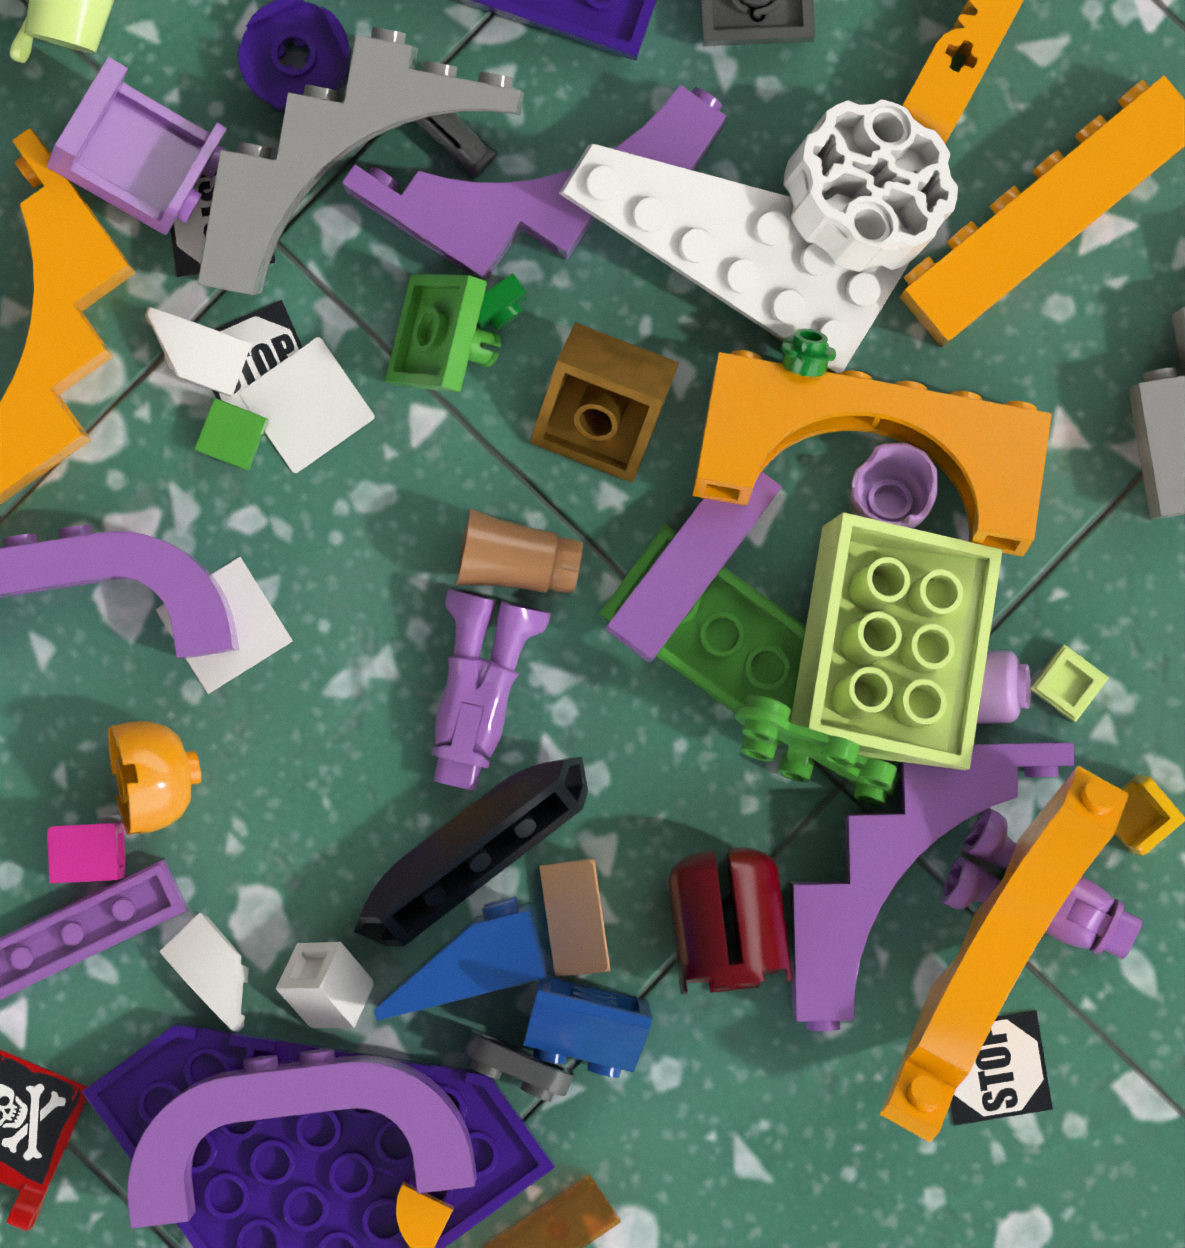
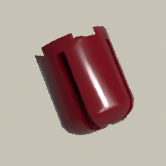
[668,847,793,995]

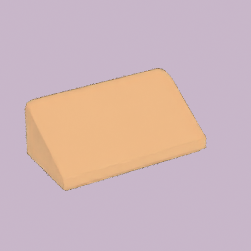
[539,858,611,977]

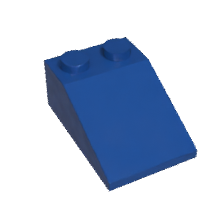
[374,896,547,1021]
[523,975,653,1078]

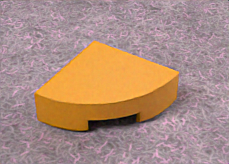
[396,1181,454,1248]

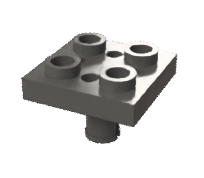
[701,0,815,46]

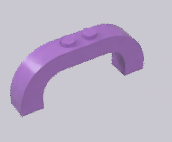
[0,525,239,659]
[128,1049,477,1229]

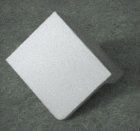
[276,942,374,1028]

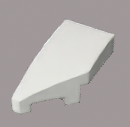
[145,307,251,396]
[159,913,249,1033]

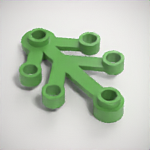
[734,695,900,807]

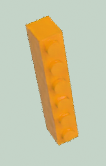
[899,75,1185,348]

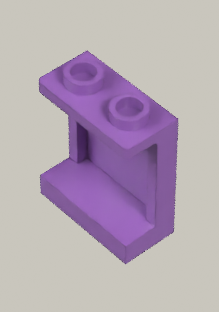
[47,57,228,236]

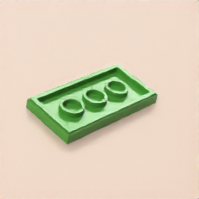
[599,524,806,746]

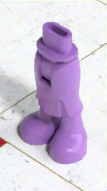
[432,588,551,791]
[941,808,1143,959]

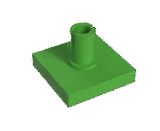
[385,274,501,392]

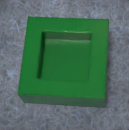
[477,273,527,330]

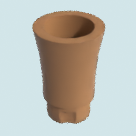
[456,508,583,593]

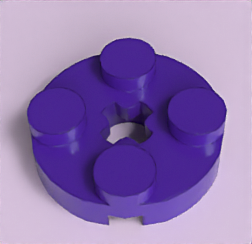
[238,0,351,113]

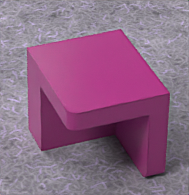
[47,821,126,883]

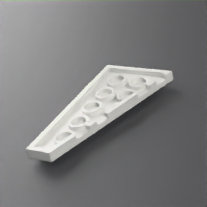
[559,144,911,374]

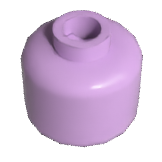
[977,650,1031,724]

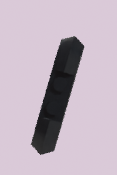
[354,757,588,946]

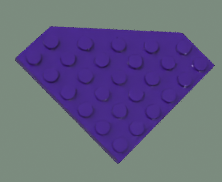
[82,1023,555,1248]

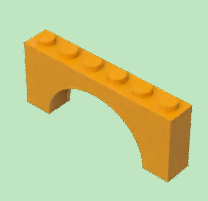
[692,350,1052,557]

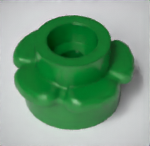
[781,329,836,377]

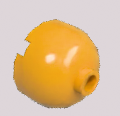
[108,721,201,835]

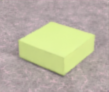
[1031,644,1109,722]

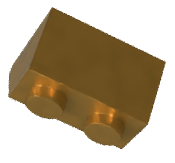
[529,322,679,483]

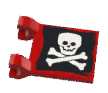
[0,1049,89,1232]

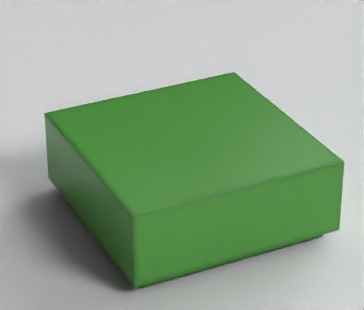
[194,398,269,471]

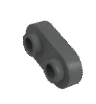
[463,1030,575,1102]

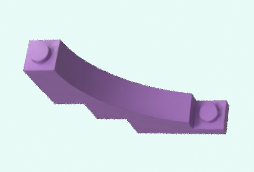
[342,85,727,281]
[790,742,1074,1031]

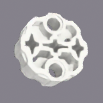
[783,99,958,272]

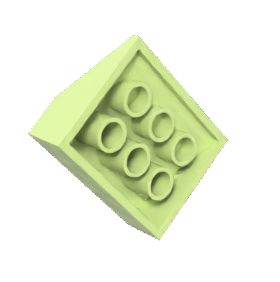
[790,512,1002,770]

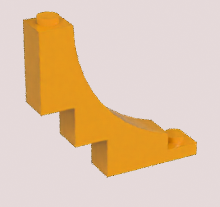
[0,128,136,505]
[880,766,1129,1143]

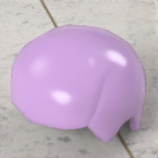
[851,442,937,528]

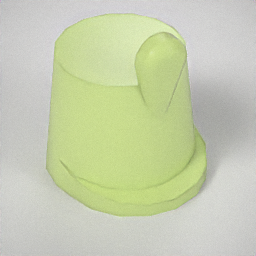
[10,0,114,63]

